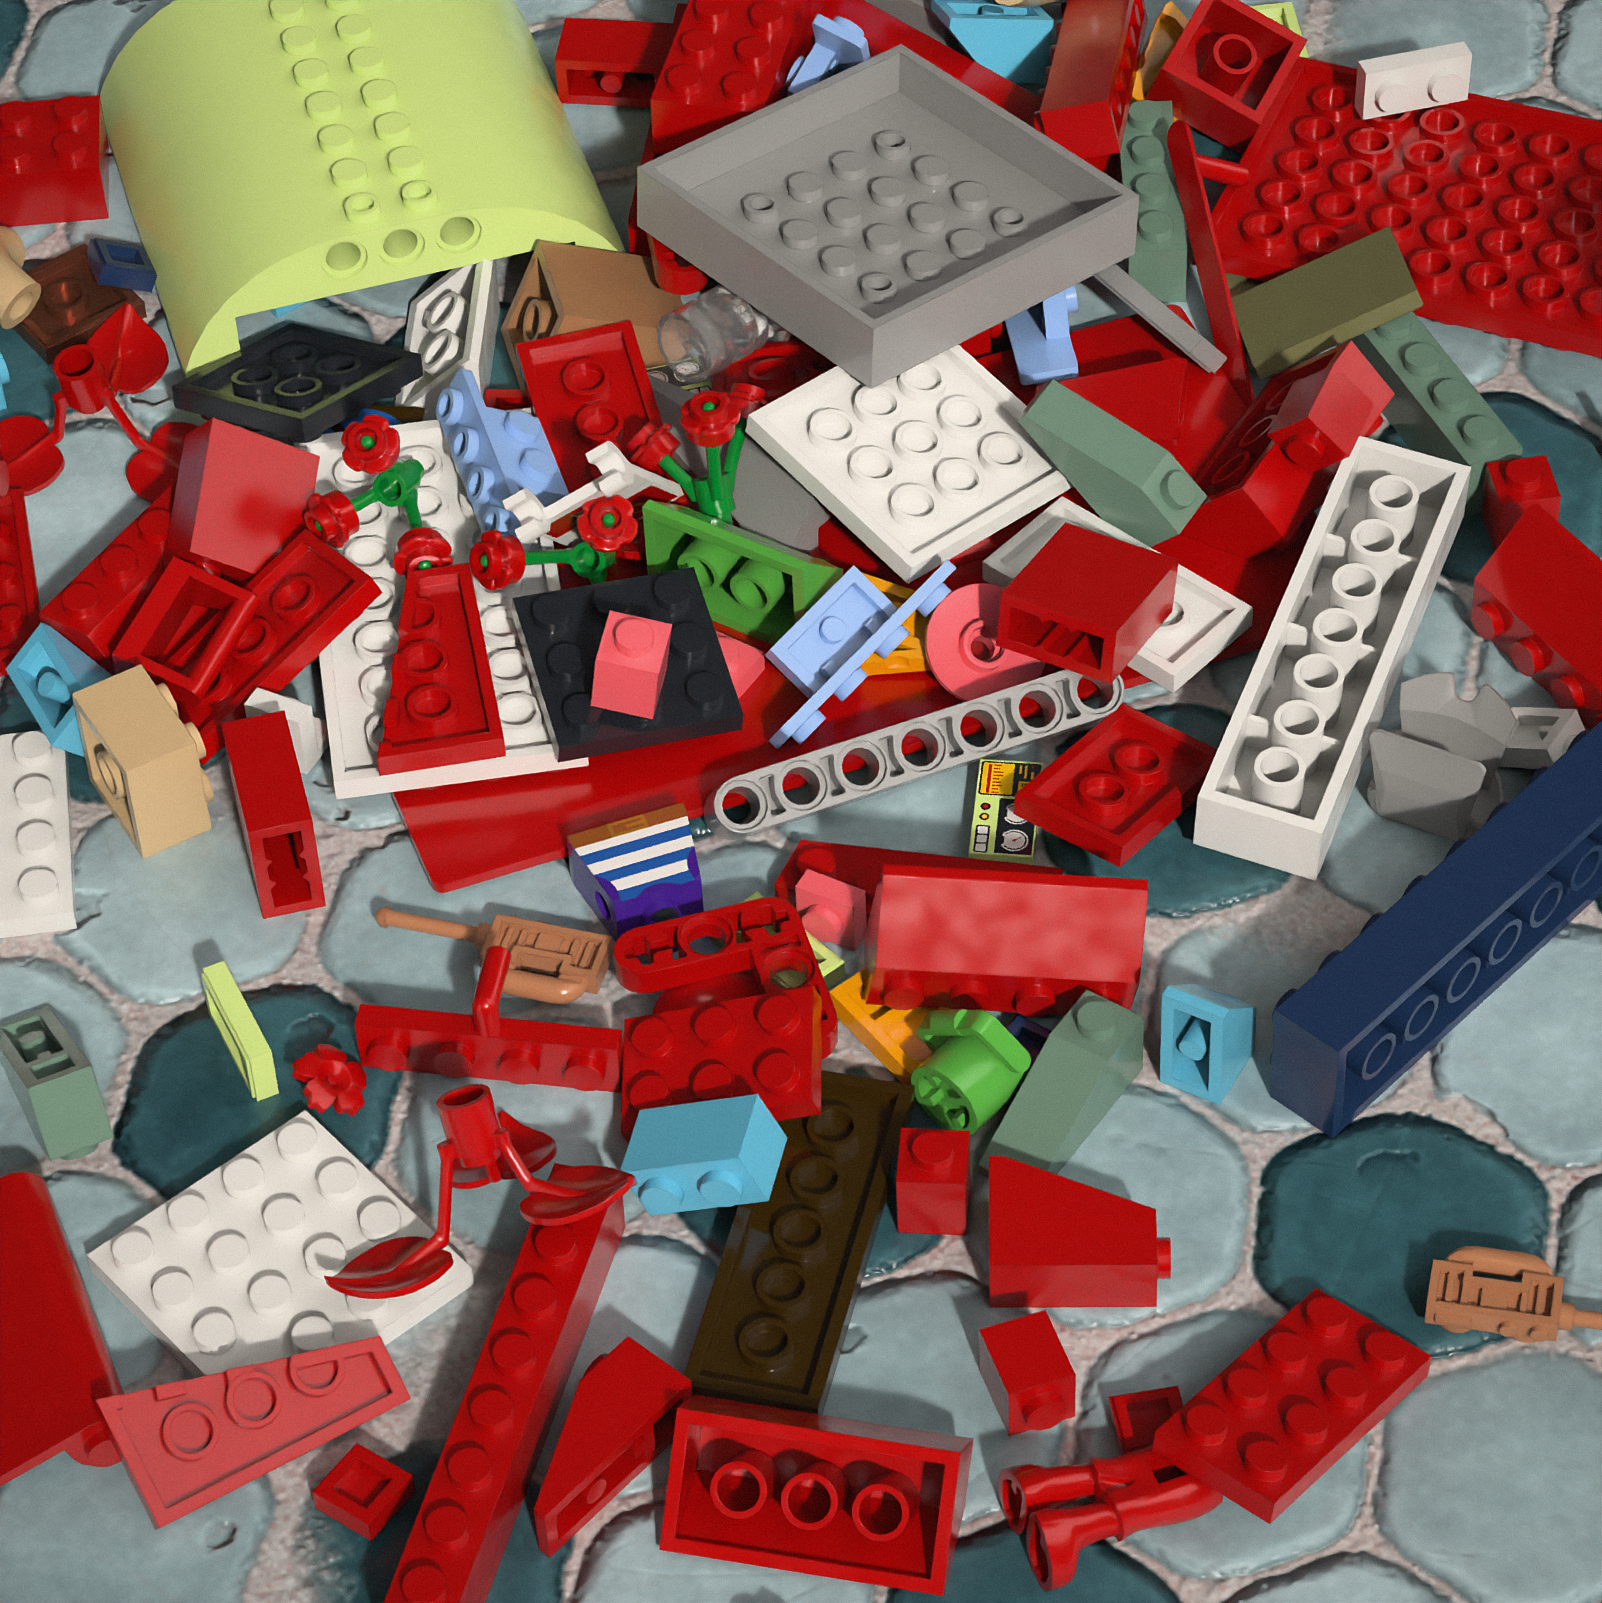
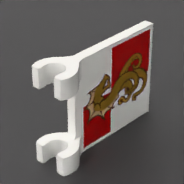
[502,441,684,548]

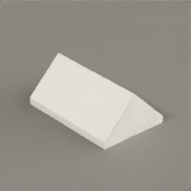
[395,259,500,421]

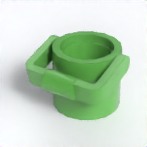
[911,1009,1031,1136]

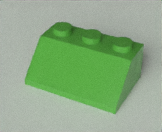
[642,500,843,646]

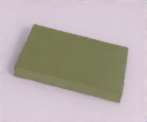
[1231,226,1424,379]

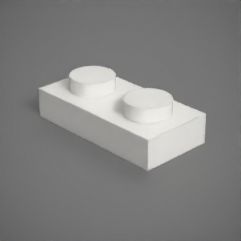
[1354,41,1472,120]

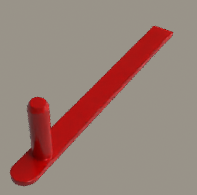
[1167,120,1255,409]

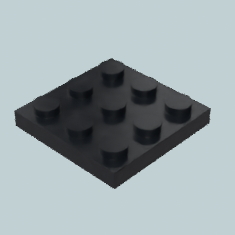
[171,323,424,443]
[511,567,744,763]

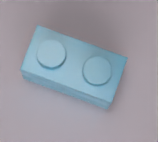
[620,1094,788,1216]

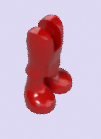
[998,1444,1223,1592]

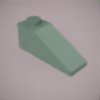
[1017,379,1207,547]
[978,990,1144,1178]
[0,1006,114,1161]

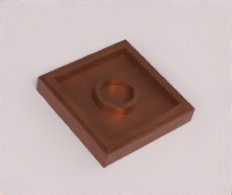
[13,243,147,365]

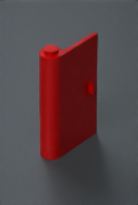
[0,1172,125,1486]

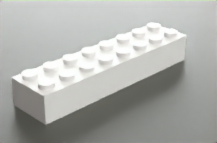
[1193,436,1471,881]

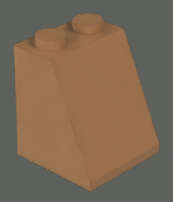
[500,240,695,389]

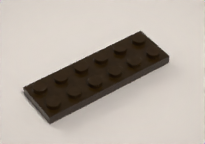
[684,1070,916,1415]

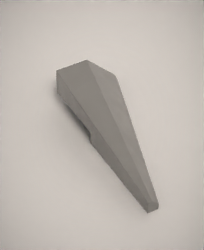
[648,374,834,555]

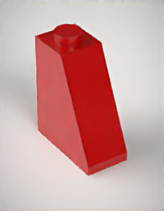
[1035,358,1187,459]
[989,1156,1171,1308]

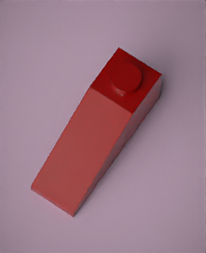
[534,1336,692,1558]

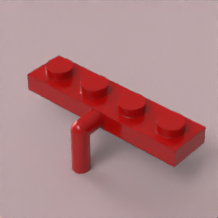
[355,946,624,1093]

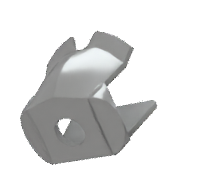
[1367,672,1517,841]

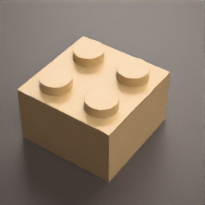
[72,664,214,859]

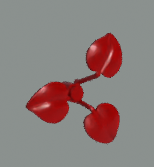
[0,302,199,503]
[324,1084,637,1299]

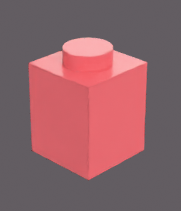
[591,611,672,720]

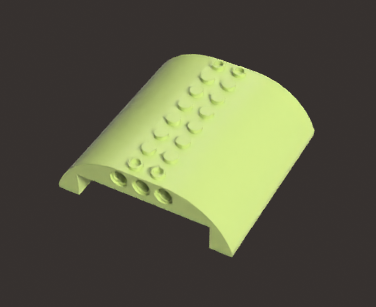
[100,0,626,379]

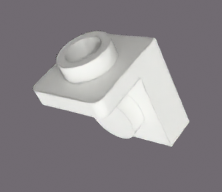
[244,687,329,775]
[1499,707,1585,769]

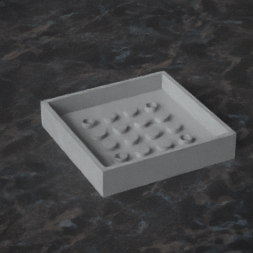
[637,44,1140,389]

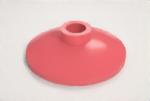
[925,583,1046,702]

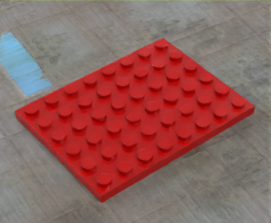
[1192,56,1602,358]

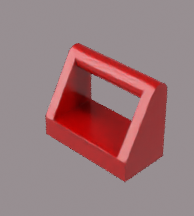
[112,556,262,704]

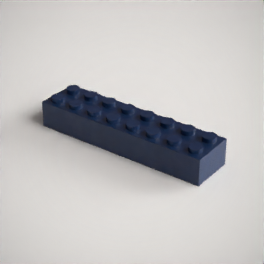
[1270,721,1602,1139]

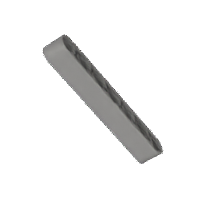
[703,669,1125,840]

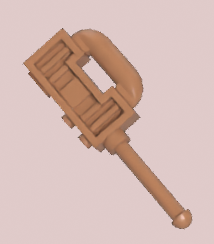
[375,906,614,1004]
[1425,1246,1602,1343]

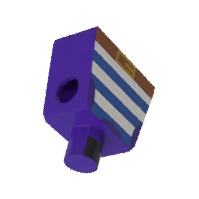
[567,802,704,953]

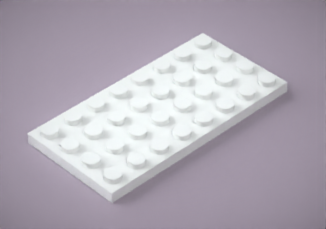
[294,407,589,800]

